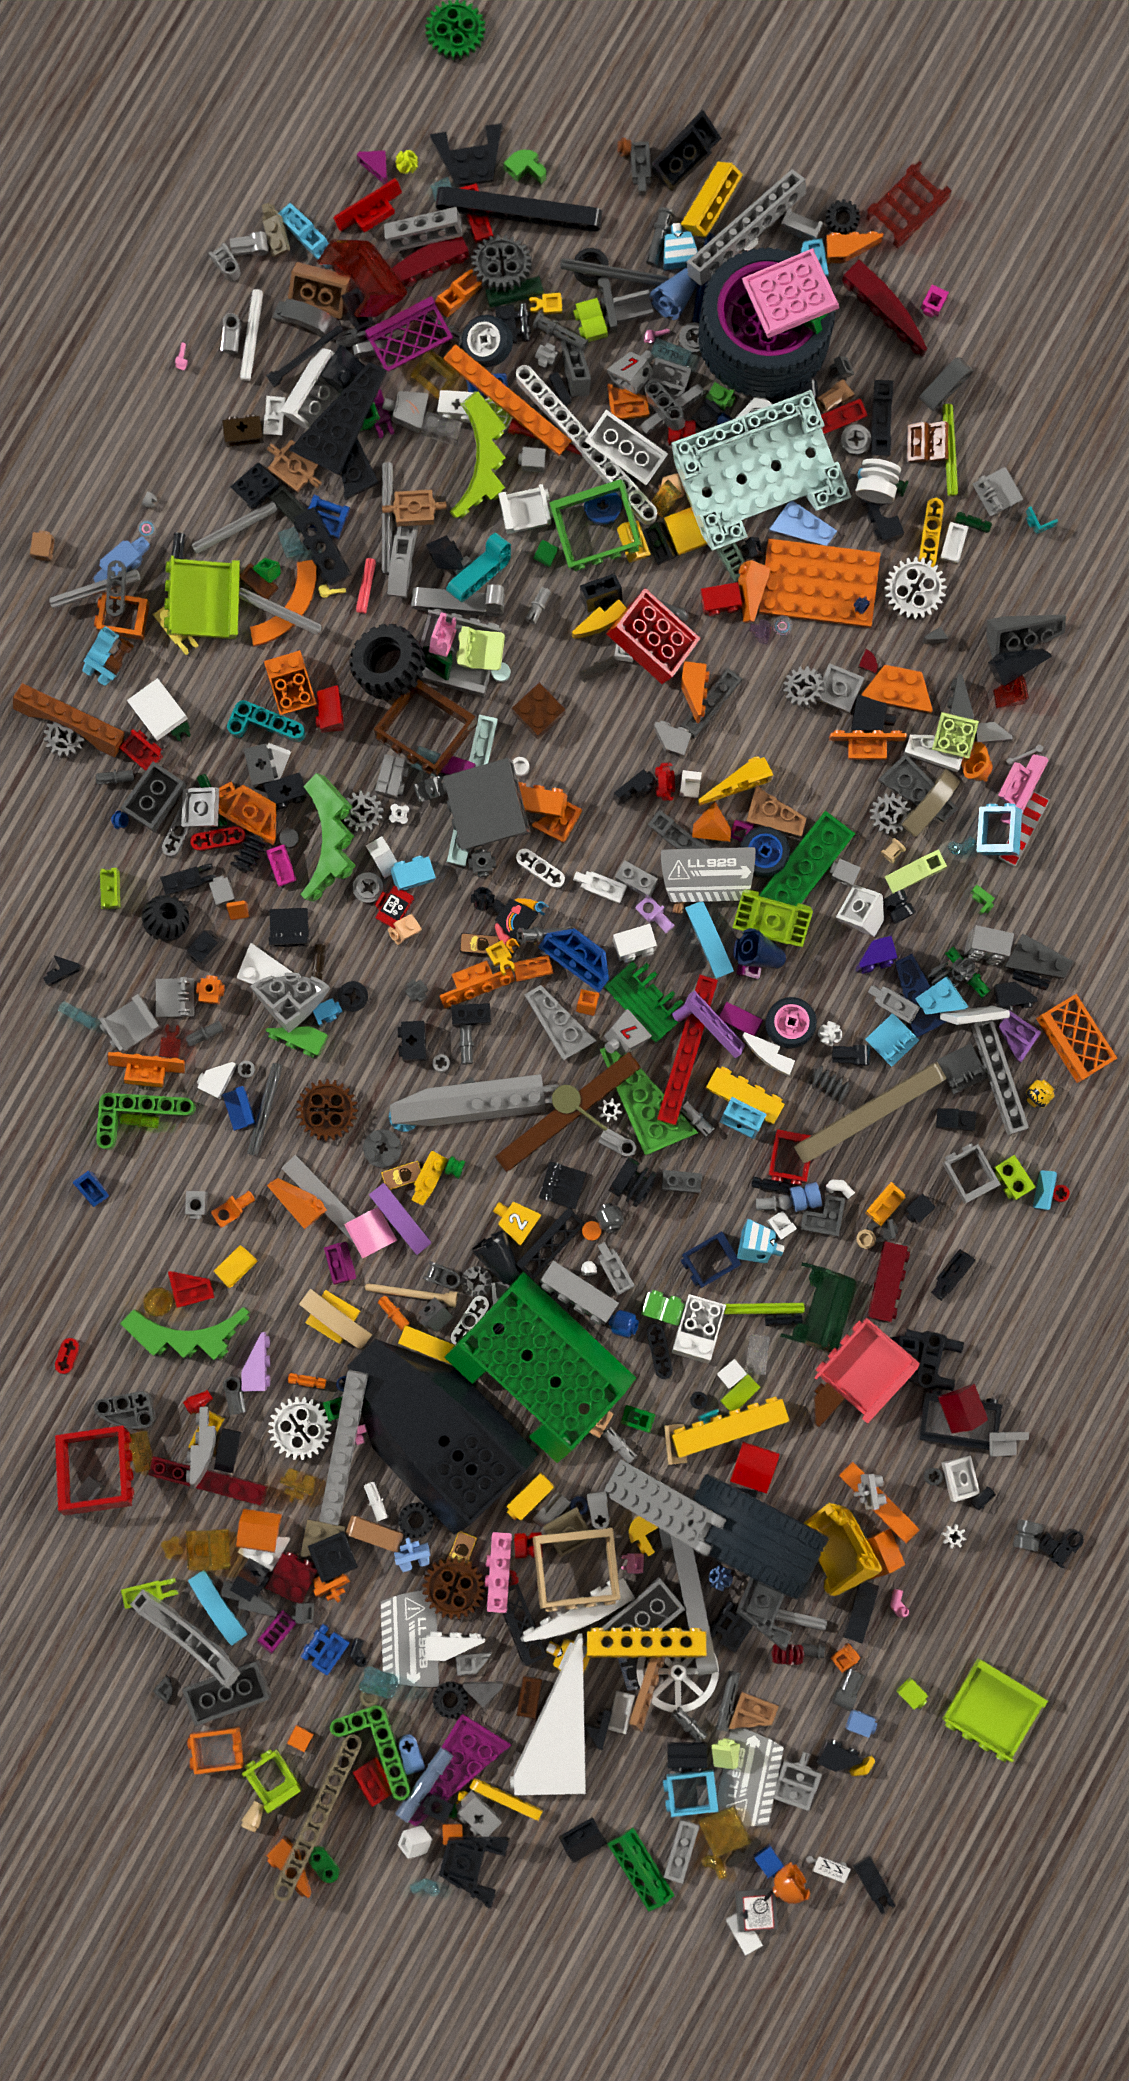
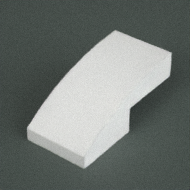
[263,396,286,435]

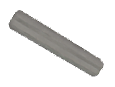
[775,1609,827,1630]

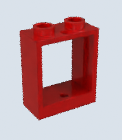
[768,1129,811,1185]

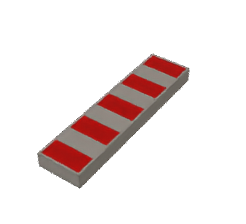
[998,791,1050,867]

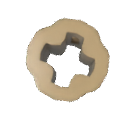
[881,838,906,864]

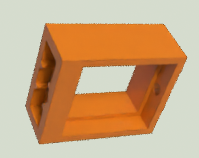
[94,592,150,640]

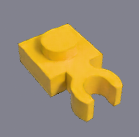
[529,293,562,315]
[486,940,515,976]

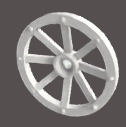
[636,1629,719,1712]

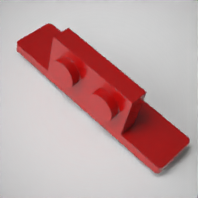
[333,179,402,233]

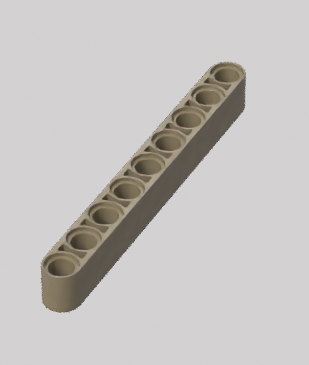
[794,1062,947,1164]
[273,1734,361,1901]

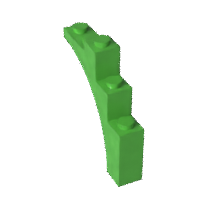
[301,773,356,902]
[120,1307,251,1360]

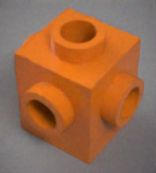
[196,975,225,1005]

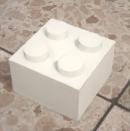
[613,924,657,963]

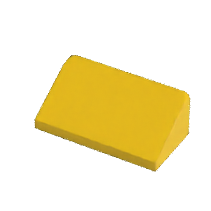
[617,520,651,562]

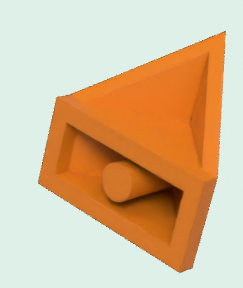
[692,801,731,842]

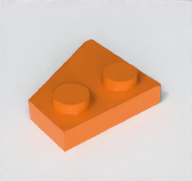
[607,384,649,420]
[531,802,582,843]

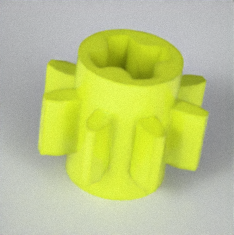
[395,150,419,174]

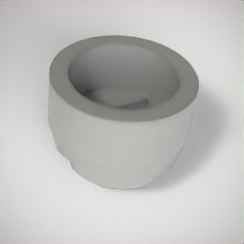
[141,491,157,508]

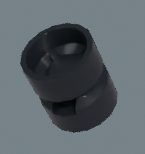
[883,889,916,924]

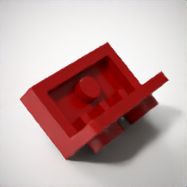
[119,729,163,771]

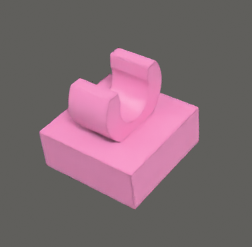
[355,1424,367,1445]
[621,1553,644,1574]

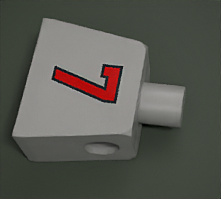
[607,350,654,394]
[605,1009,652,1056]

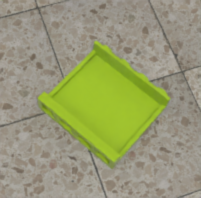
[164,555,240,639]
[942,1658,1048,1763]

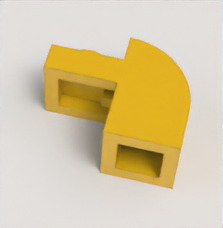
[629,1515,659,1556]

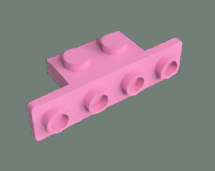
[998,754,1049,825]
[485,1532,512,1613]

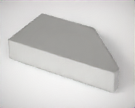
[976,722,1013,743]
[455,1652,492,1676]

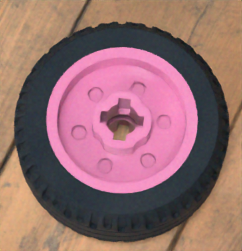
[765,997,817,1049]

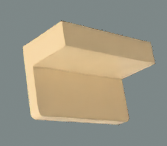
[664,1424,687,1465]

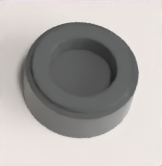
[279,828,299,848]

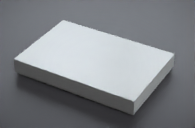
[127,678,188,741]
[940,1006,1010,1025]

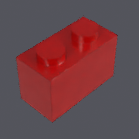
[700,582,742,616]

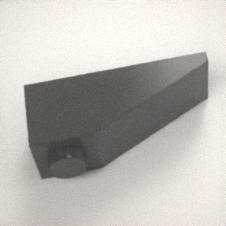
[561,339,591,397]

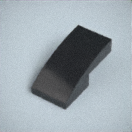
[214,1428,242,1473]

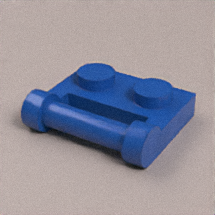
[308,495,350,539]

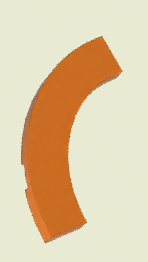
[250,560,317,646]

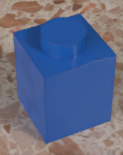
[753,1844,784,1878]

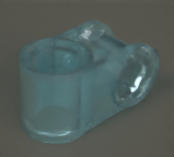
[359,1667,398,1699]

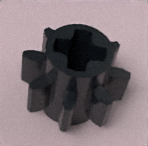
[471,887,495,911]

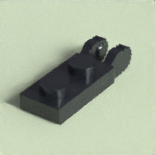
[160,863,216,895]
[853,1856,896,1915]

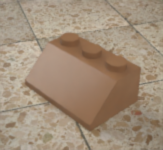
[288,262,351,319]

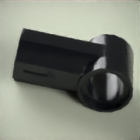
[832,1045,870,1066]

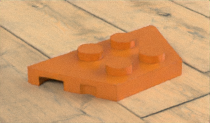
[861,665,933,714]
[218,785,276,845]

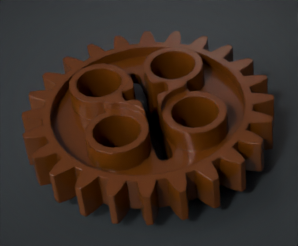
[295,1079,358,1142]
[422,1555,486,1620]

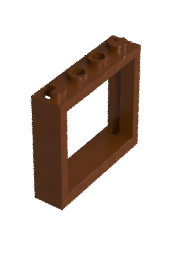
[374,679,477,776]

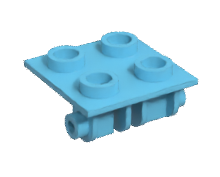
[865,1013,919,1067]

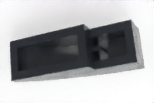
[843,1581,879,1644]

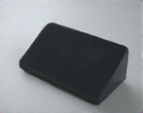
[642,522,678,565]

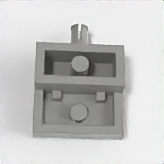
[774,1752,822,1811]

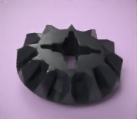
[337,981,368,1012]

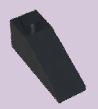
[988,648,1052,686]

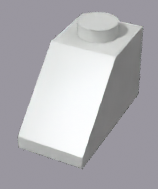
[197,1062,237,1099]

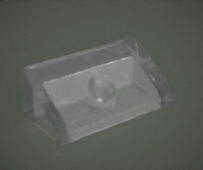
[745,1334,770,1375]

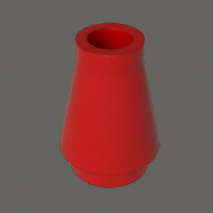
[183,1390,213,1415]

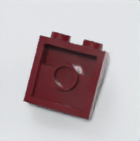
[266,1551,317,1603]

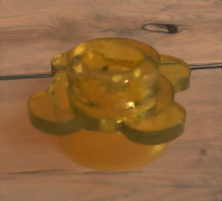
[161,1536,183,1559]

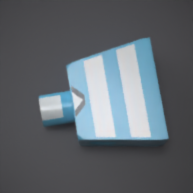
[663,223,698,270]
[737,1219,784,1263]

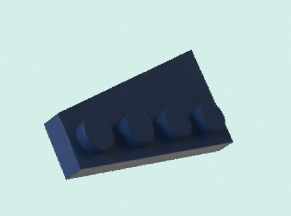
[895,953,947,1038]

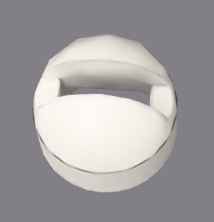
[581,1261,597,1276]

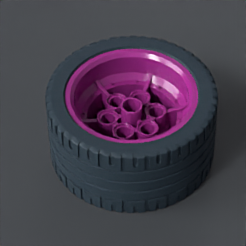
[698,247,836,398]
[692,1474,829,1599]

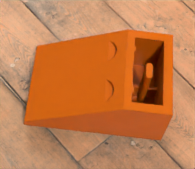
[264,650,317,716]

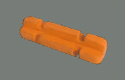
[288,1373,326,1389]

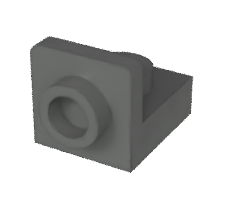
[414,776,445,802]

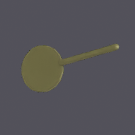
[552,1085,607,1131]

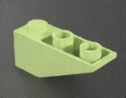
[885,850,947,894]

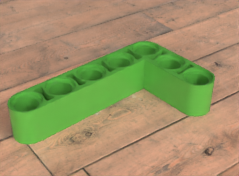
[96,1093,196,1150]
[330,1705,411,1800]

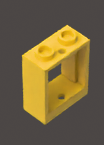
[507,1472,554,1521]

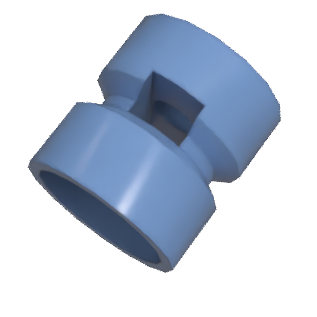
[790,1182,822,1212]

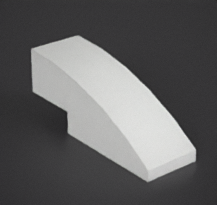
[742,1032,795,1076]

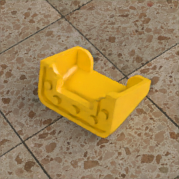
[804,1503,882,1596]

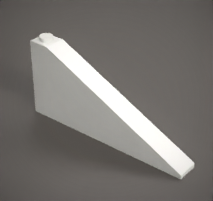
[510,1634,585,1795]

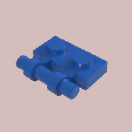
[300,1624,350,1676]

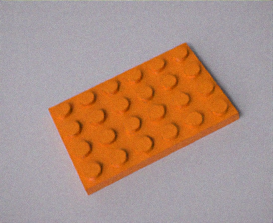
[759,538,881,628]

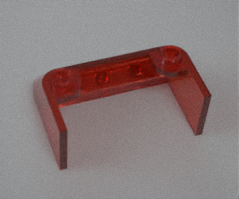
[317,239,407,317]

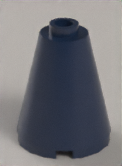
[733,928,786,969]

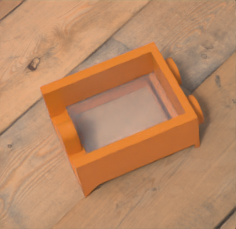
[187,1726,244,1775]

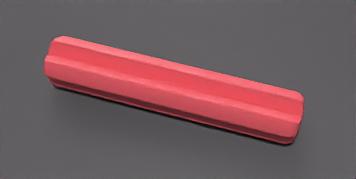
[356,558,376,614]

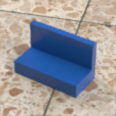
[222,1086,256,1131]

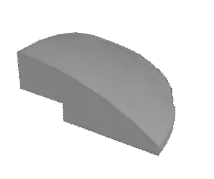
[250,973,330,1033]

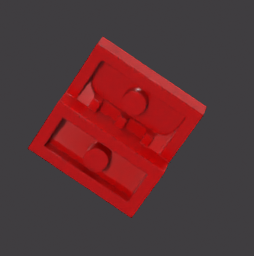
[730,1442,780,1494]

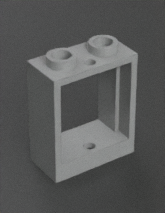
[942,1143,1000,1204]

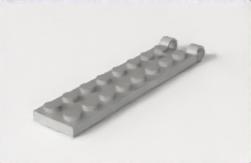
[604,1459,726,1556]

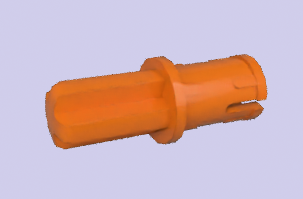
[378,1296,410,1331]

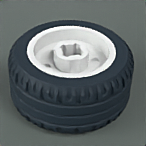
[461,315,513,367]

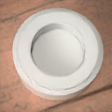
[513,757,529,777]

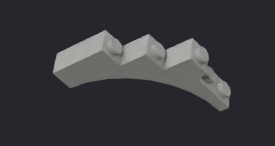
[130,1589,241,1689]

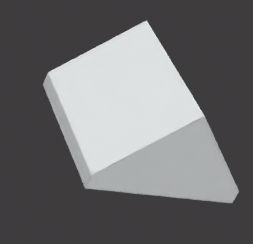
[941,1456,980,1502]

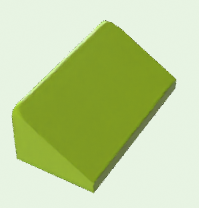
[720,1374,761,1411]

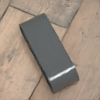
[645,381,685,431]

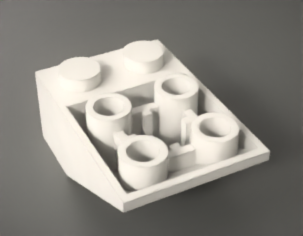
[671,1294,726,1364]

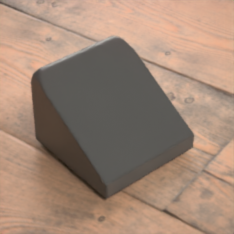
[923,627,948,644]

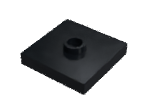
[308,1531,358,1583]

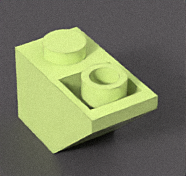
[712,1738,740,1769]

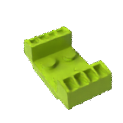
[732,889,813,947]

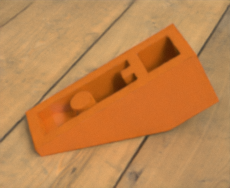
[738,560,771,623]
[267,1178,327,1229]

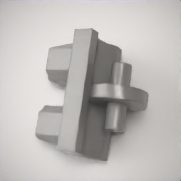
[853,1474,887,1510]

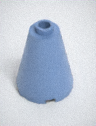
[649,268,697,320]

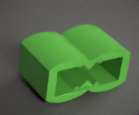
[640,1290,685,1326]

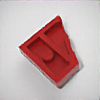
[168,1271,215,1308]

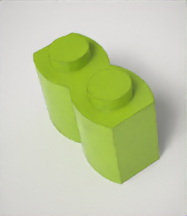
[573,298,608,342]

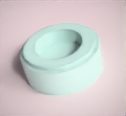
[491,662,510,682]

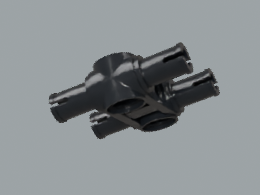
[905,1329,964,1391]

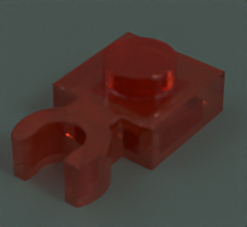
[159,1024,181,1059]

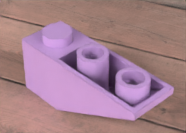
[242,1332,270,1391]

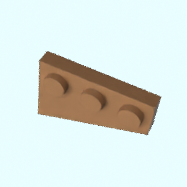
[746,785,806,838]

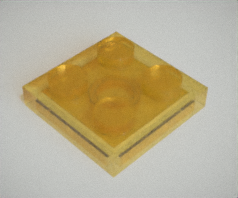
[698,1805,751,1857]

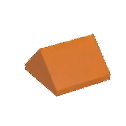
[236,1509,282,1553]
[866,1528,905,1580]

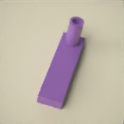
[673,990,745,1058]

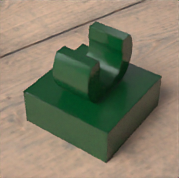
[171,720,191,741]

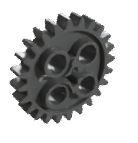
[471,234,532,292]

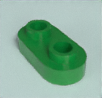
[308,1846,339,1883]

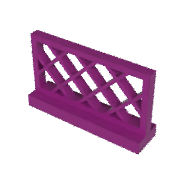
[365,296,453,373]

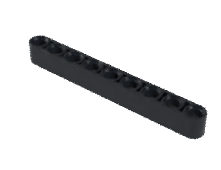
[435,187,602,232]

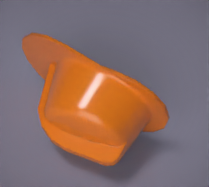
[961,742,993,782]

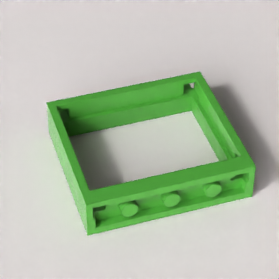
[549,479,643,571]

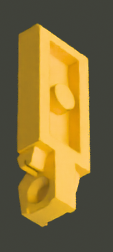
[411,1151,449,1206]

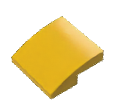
[664,507,707,555]
[305,1290,361,1344]

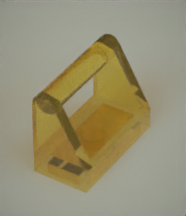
[410,351,460,400]

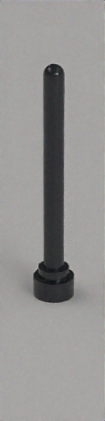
[266,325,343,387]

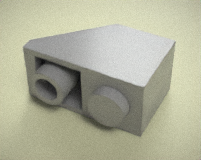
[654,721,691,758]

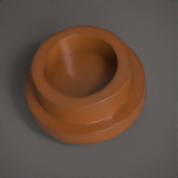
[617,137,631,157]

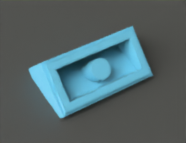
[1033,1170,1057,1211]

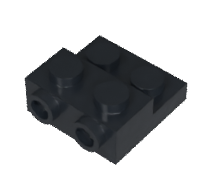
[613,769,656,805]

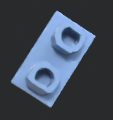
[394,1538,430,1572]

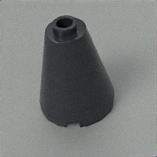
[472,1230,520,1285]

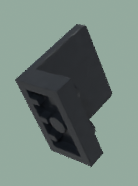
[269,908,309,948]

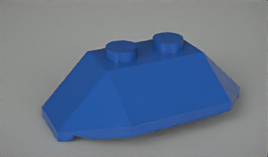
[538,928,609,993]

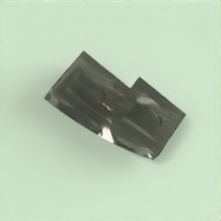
[725,1835,761,1868]

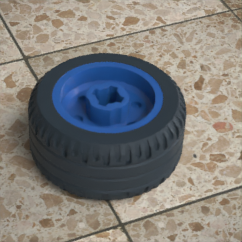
[740,826,790,878]

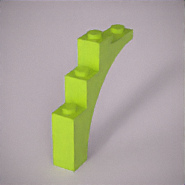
[449,391,506,518]

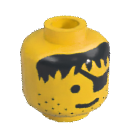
[1026,1079,1055,1108]

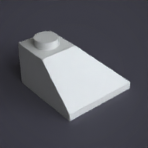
[836,884,884,937]

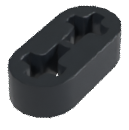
[549,372,572,407]

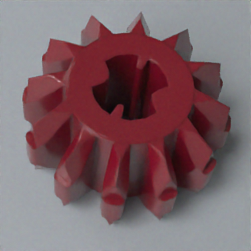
[771,1644,804,1665]

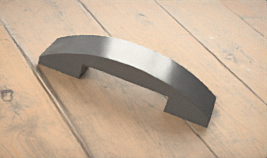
[648,810,710,849]

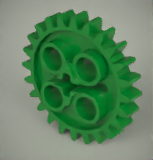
[425,0,485,60]

